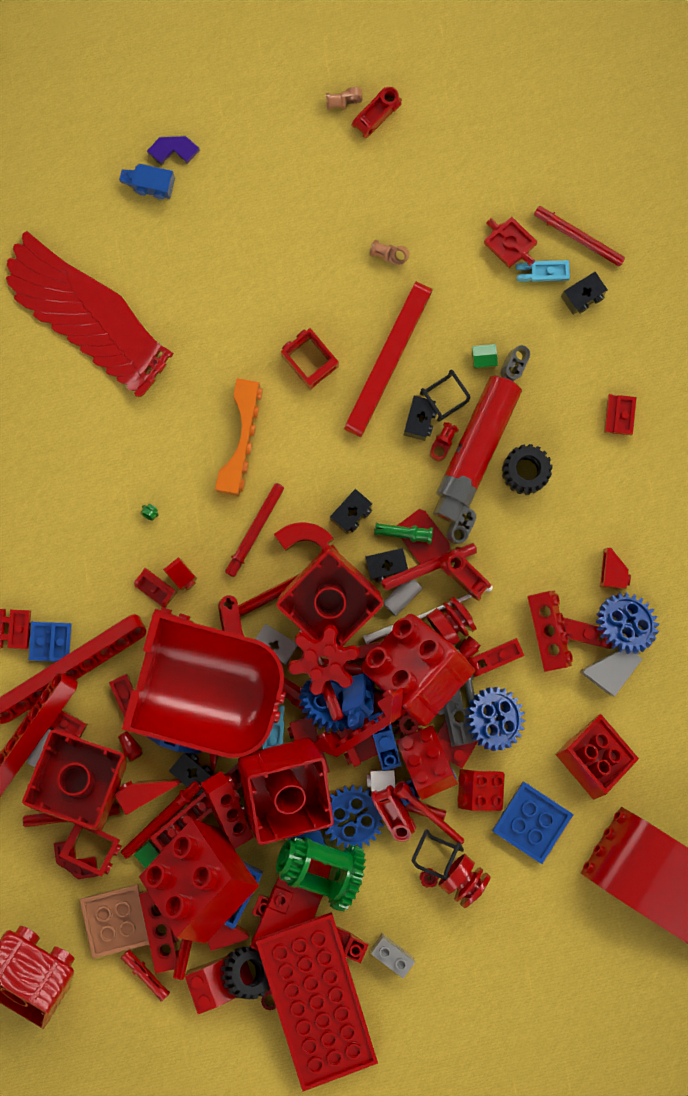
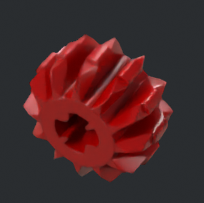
[392,713,422,739]

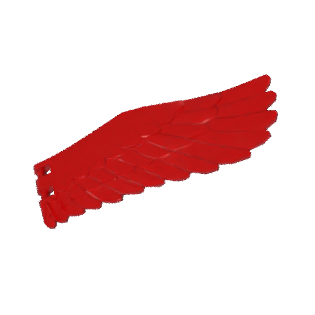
[6,231,174,397]

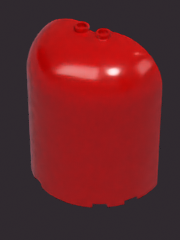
[122,612,286,758]

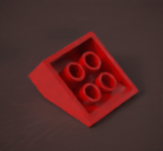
[555,714,639,800]

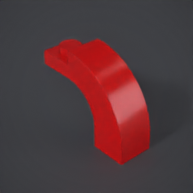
[274,522,338,551]

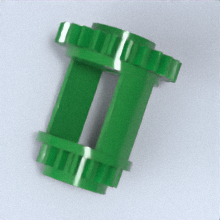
[276,837,366,912]

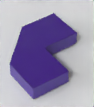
[147,136,200,165]

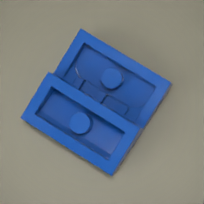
[28,621,71,661]

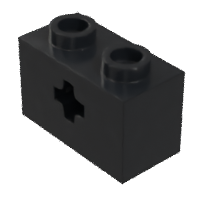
[561,271,608,314]
[403,395,437,441]
[330,488,373,534]
[365,548,408,583]
[169,752,214,797]

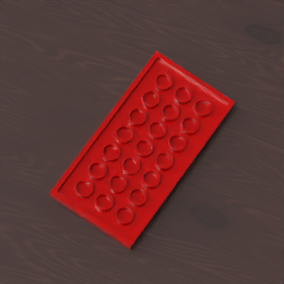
[255,912,378,1092]

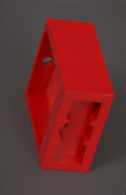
[281,328,339,390]
[59,824,122,877]

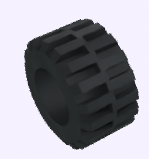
[502,444,553,495]
[221,947,270,999]

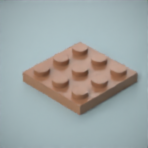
[80,884,149,959]

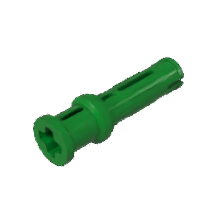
[374,523,433,545]

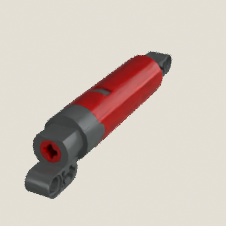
[433,345,530,544]

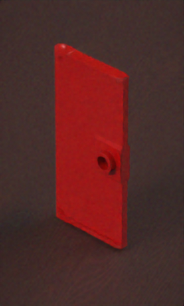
[249,859,332,951]

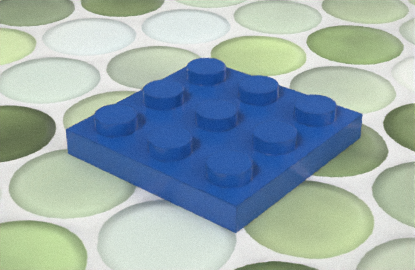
[491,781,574,864]

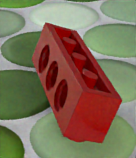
[527,590,573,672]
[200,771,254,850]
[139,890,179,974]

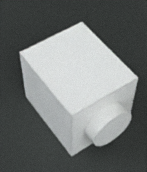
[367,769,395,791]

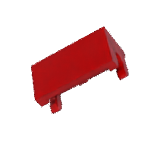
[134,568,177,608]

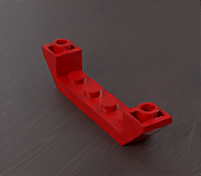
[314,687,403,757]
[251,895,369,964]

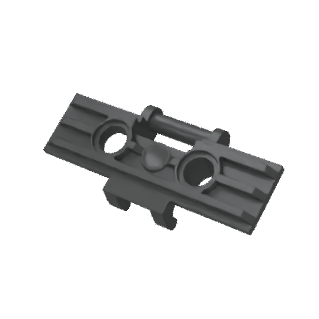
[437,649,478,747]

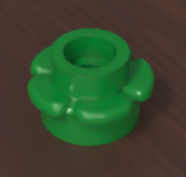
[140,504,159,521]

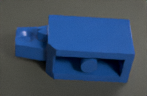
[119,164,175,200]
[341,673,374,730]

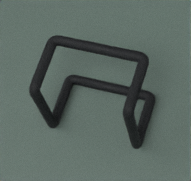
[420,369,471,421]
[411,829,464,880]

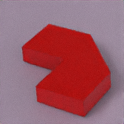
[53,841,99,880]

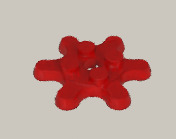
[288,625,360,695]

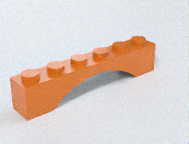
[215,378,263,496]

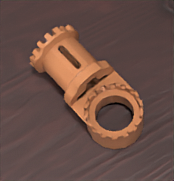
[326,87,363,110]
[369,239,410,265]

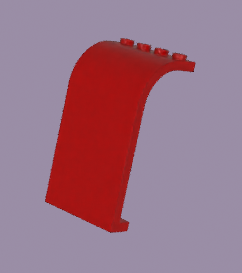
[581,807,688,944]

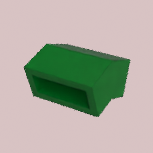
[472,344,498,368]

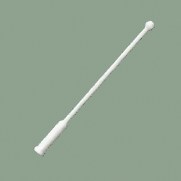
[363,585,493,645]

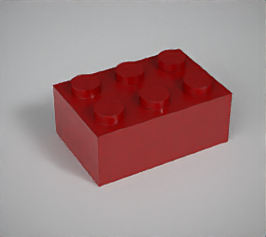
[396,725,458,800]

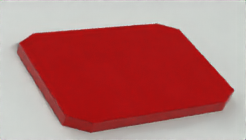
[397,509,450,564]

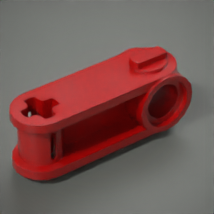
[352,87,402,138]
[440,549,491,601]
[218,595,244,636]
[372,785,416,842]

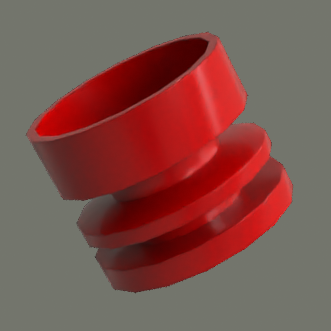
[426,596,477,646]
[438,853,491,908]

